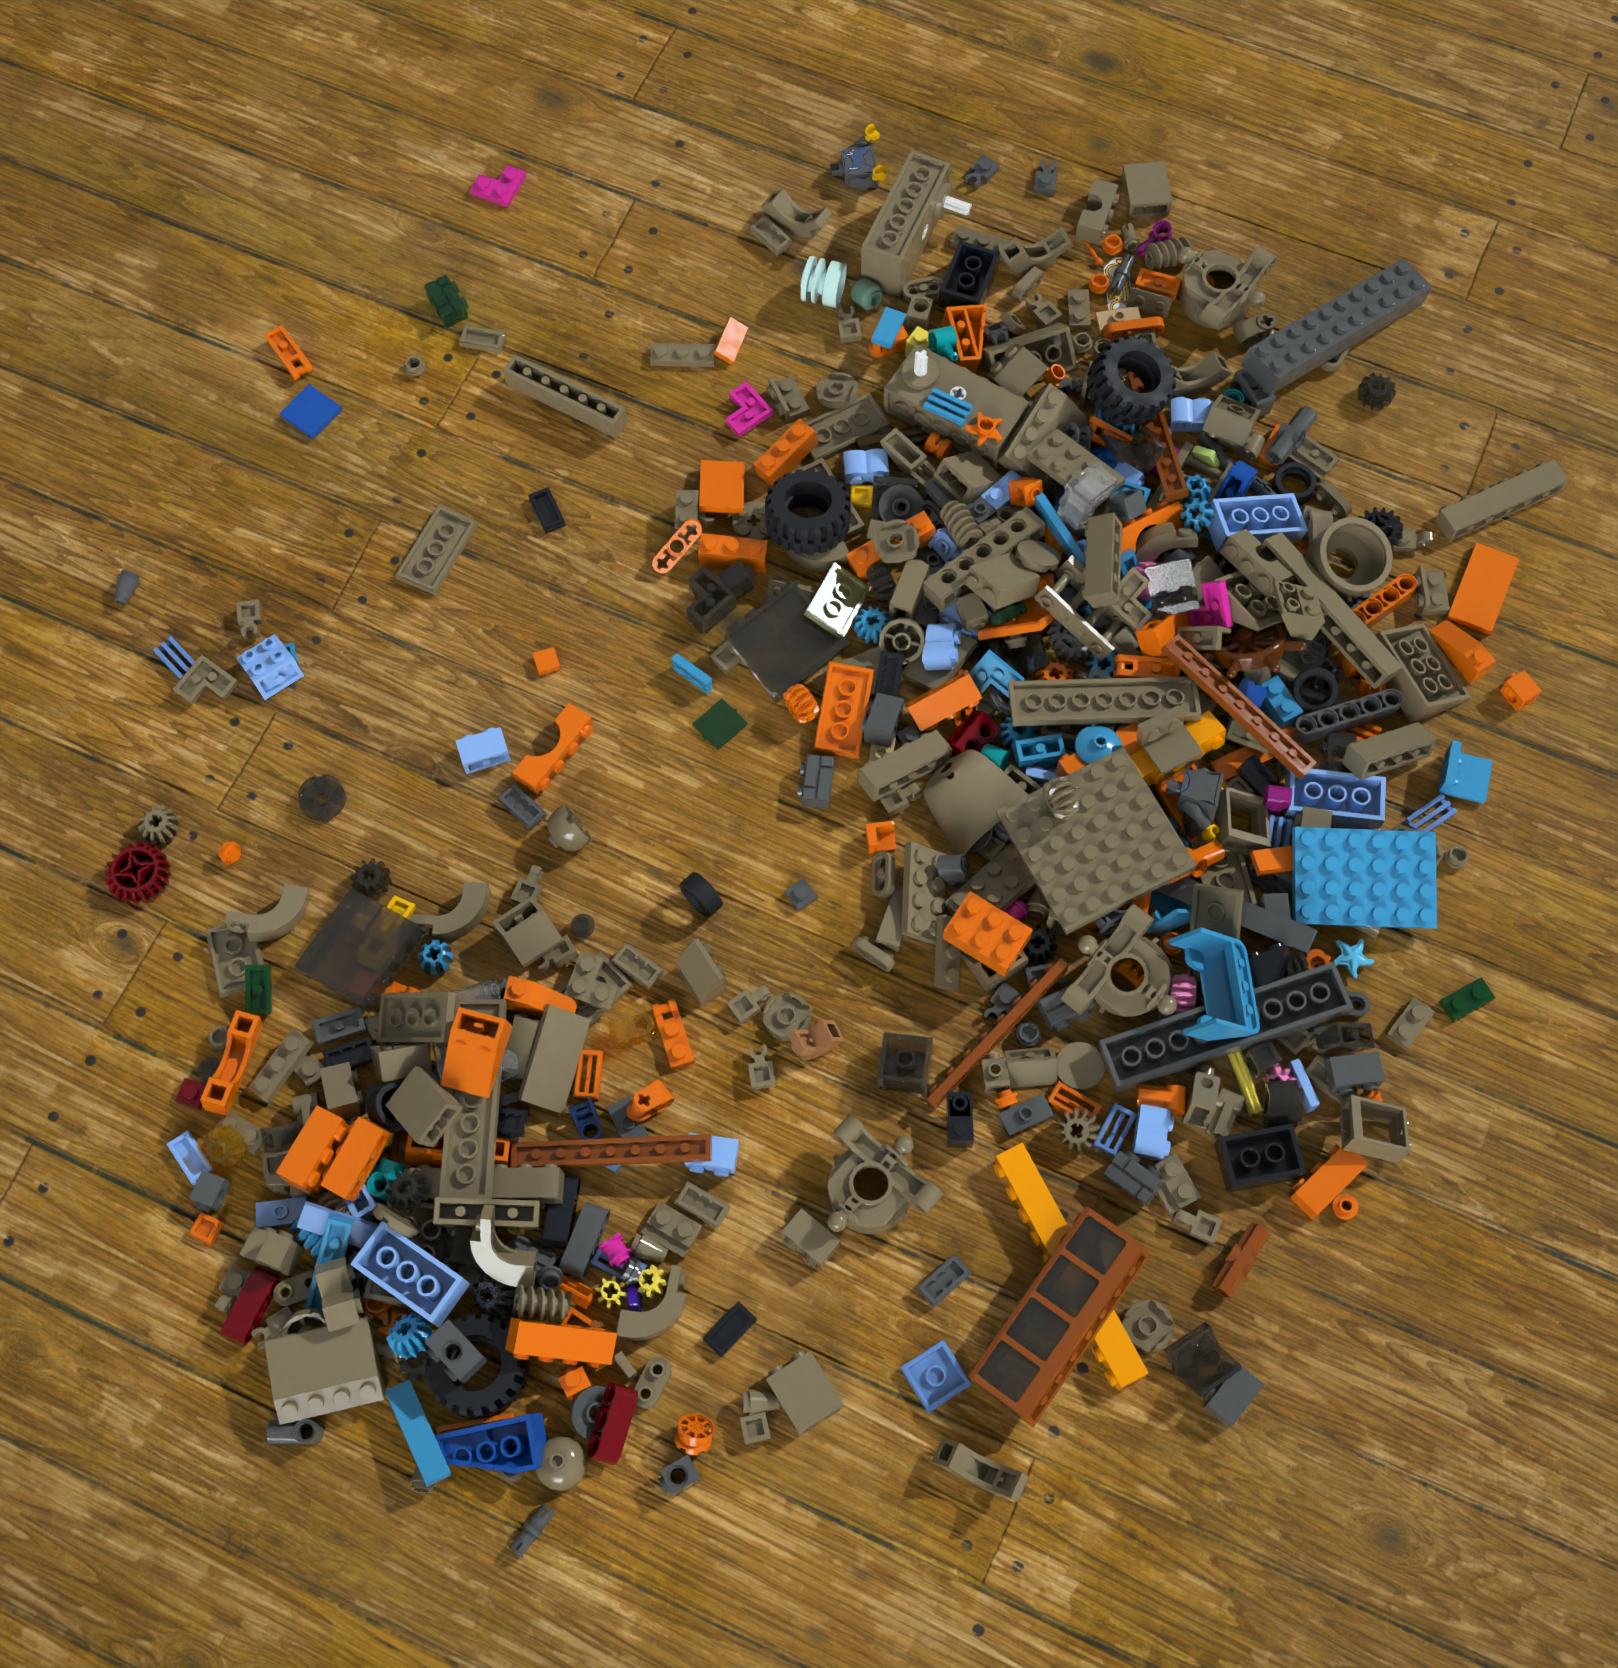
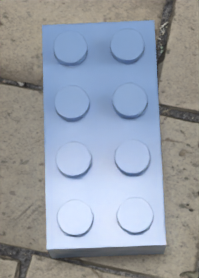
[1208,493,1308,552]
[1283,769,1386,830]
[350,1221,470,1328]

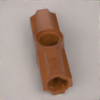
[1211,1222,1270,1299]

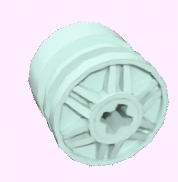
[800,256,847,308]

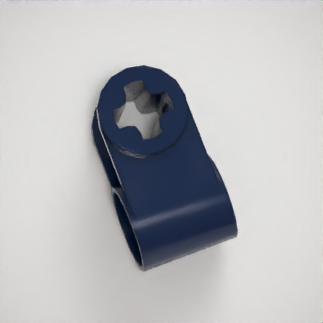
[567,1097,604,1139]

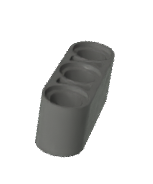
[559,1202,610,1280]

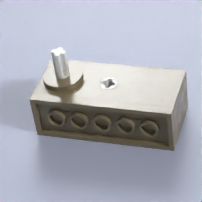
[861,150,972,298]
[884,344,1030,471]

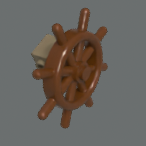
[1202,622,1307,686]

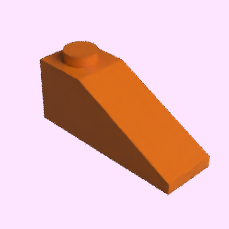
[1428,619,1496,684]
[503,976,578,1017]

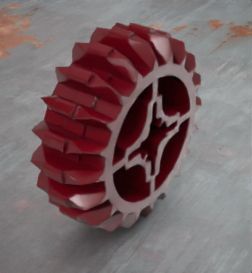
[104,841,172,905]

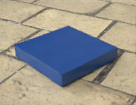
[280,384,342,439]

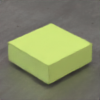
[1192,446,1220,468]

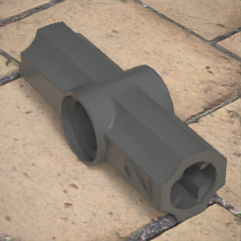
[1265,406,1317,466]

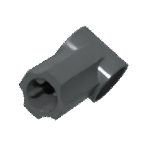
[266,1419,324,1445]

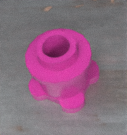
[1004,899,1028,921]
[599,1233,632,1267]

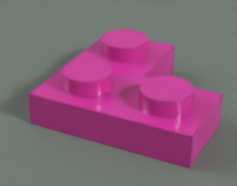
[470,165,526,208]
[725,381,773,438]
[1187,580,1233,628]

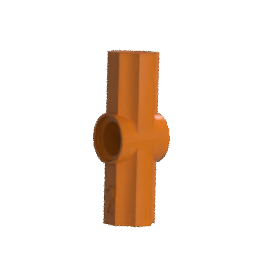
[1167,840,1225,885]

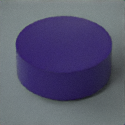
[627,1285,642,1312]

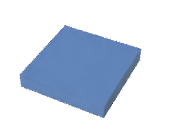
[900,1339,972,1414]

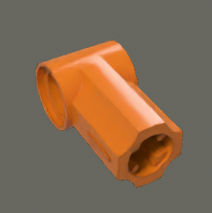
[1136,1084,1187,1115]

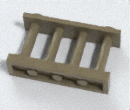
[1146,442,1234,536]
[1034,555,1126,660]

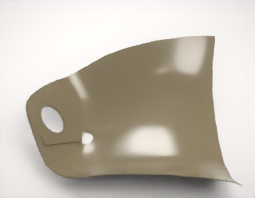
[923,750,1028,856]

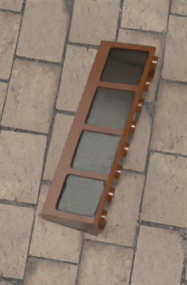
[968,1206,1150,1428]

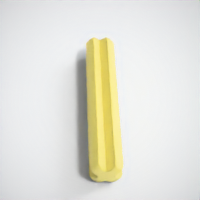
[1228,1051,1262,1116]

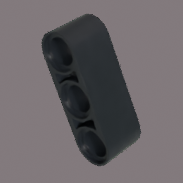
[542,1176,581,1250]

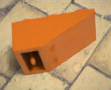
[441,1007,513,1099]

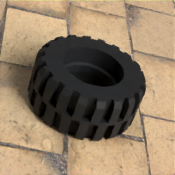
[1087,336,1177,426]
[765,469,851,555]
[425,1313,529,1419]

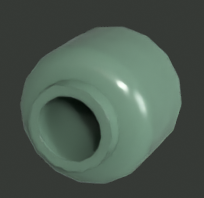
[851,278,882,310]

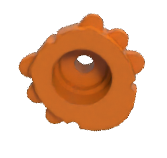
[1302,949,1331,971]

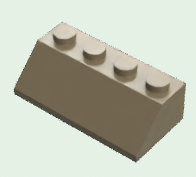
[982,323,1078,384]

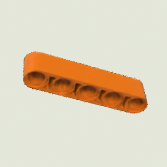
[1324,573,1417,651]

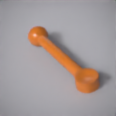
[1084,241,1103,266]

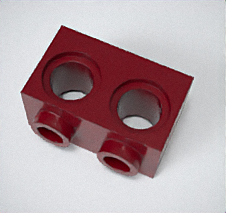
[947,711,1001,756]

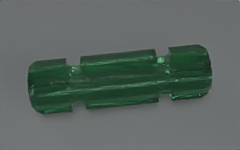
[990,601,1027,626]

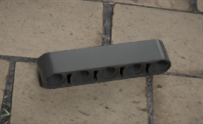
[1291,688,1403,744]

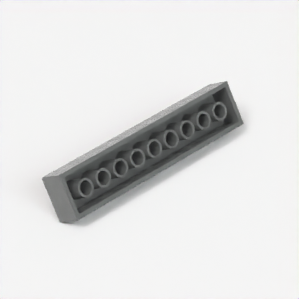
[1241,258,1433,395]
[1098,962,1353,1093]

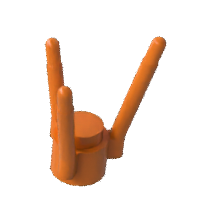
[1042,364,1066,388]

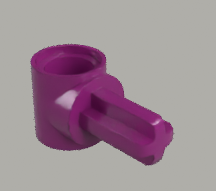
[1136,220,1173,258]
[1263,784,1292,817]

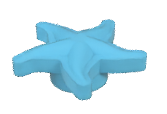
[1333,939,1374,979]

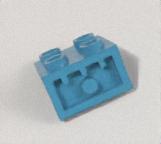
[1438,740,1493,803]

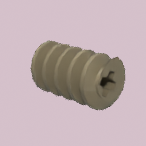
[1144,237,1192,270]
[940,500,983,549]
[513,1284,571,1324]

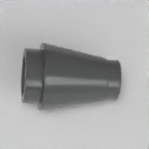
[114,570,140,605]

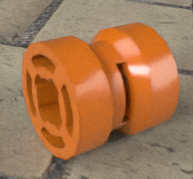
[924,431,954,460]

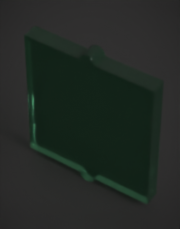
[692,699,748,750]

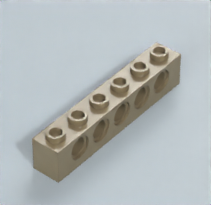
[923,506,1045,612]

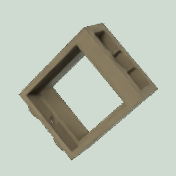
[1215,787,1271,856]
[1339,1095,1411,1163]

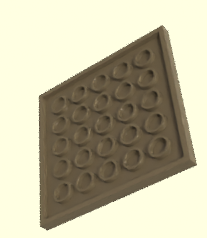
[996,747,1197,935]

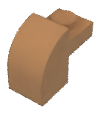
[787,1020,845,1061]

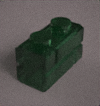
[424,275,469,328]

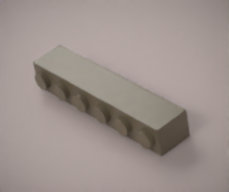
[503,354,628,438]
[1435,459,1569,542]
[407,1164,565,1204]

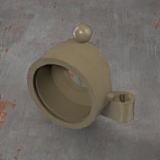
[1177,246,1277,331]
[1302,509,1393,602]
[1061,904,1177,1018]
[827,1114,943,1234]

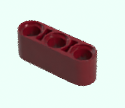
[221,1266,281,1345]
[587,1382,638,1465]

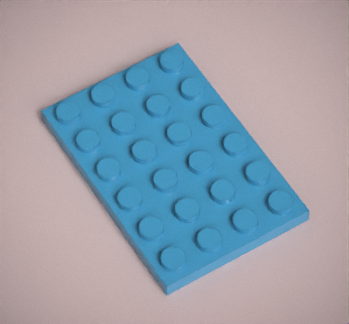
[1292,827,1437,929]

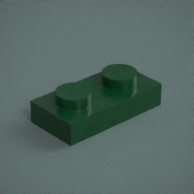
[245,964,272,1014]
[1439,977,1496,1023]

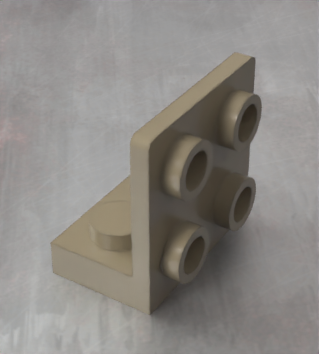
[1137,705,1203,774]

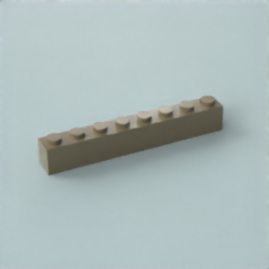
[1257,532,1403,689]

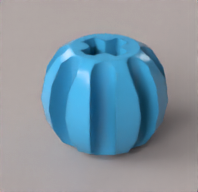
[1179,474,1211,504]
[1180,498,1214,532]
[418,940,453,976]

